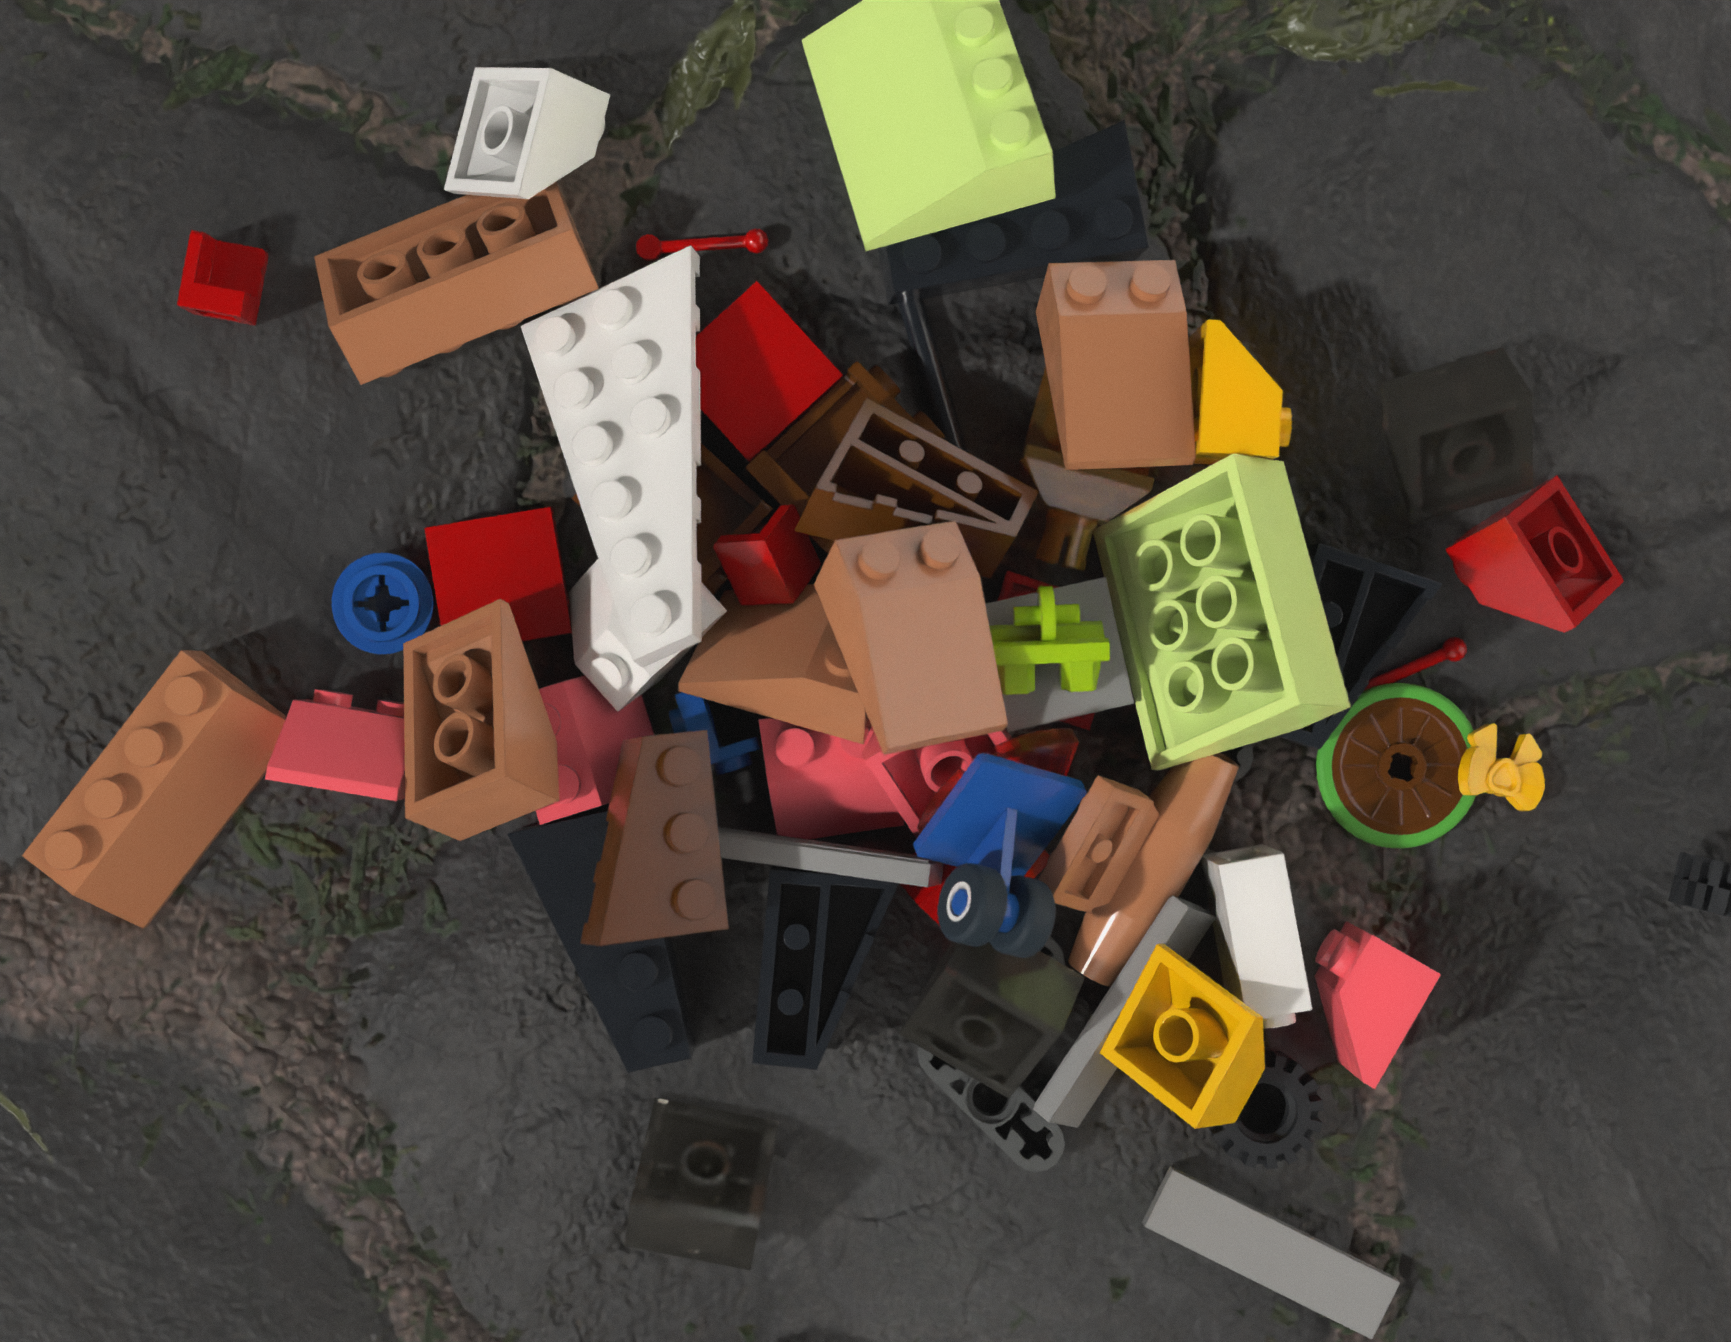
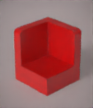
[177,230,269,326]
[713,504,821,605]

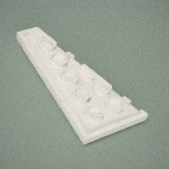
[521,245,702,668]

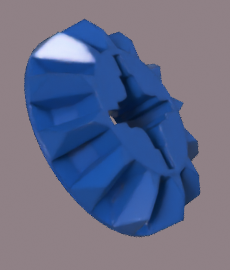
[331,553,436,654]

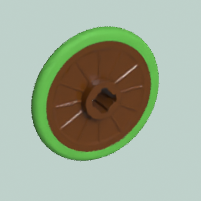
[1316,683,1476,849]

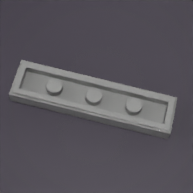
[718,827,944,887]
[1033,895,1216,1128]
[1142,1166,1400,1339]

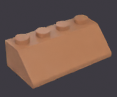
[314,181,599,385]
[22,650,287,928]

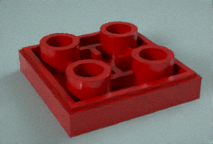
[696,281,843,463]
[424,507,572,642]

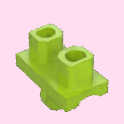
[989,586,1110,695]

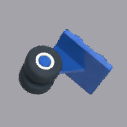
[913,753,1087,958]

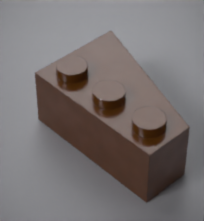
[794,398,1039,578]
[580,730,729,946]

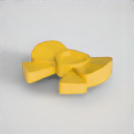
[1458,723,1545,811]

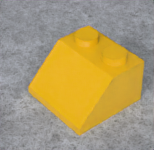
[1189,319,1292,465]
[1100,943,1265,1129]

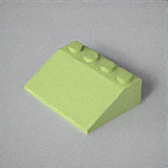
[802,0,1056,251]
[1093,453,1350,770]

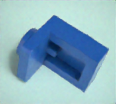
[669,693,762,776]

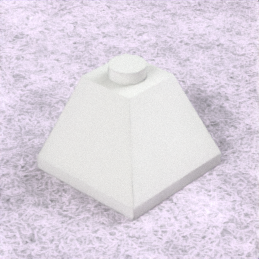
[444,67,610,199]
[568,559,727,712]

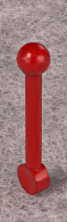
[636,228,769,261]
[1364,637,1467,691]

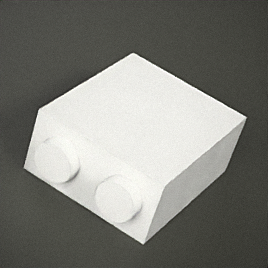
[1201,844,1312,1029]

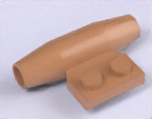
[1038,752,1239,987]

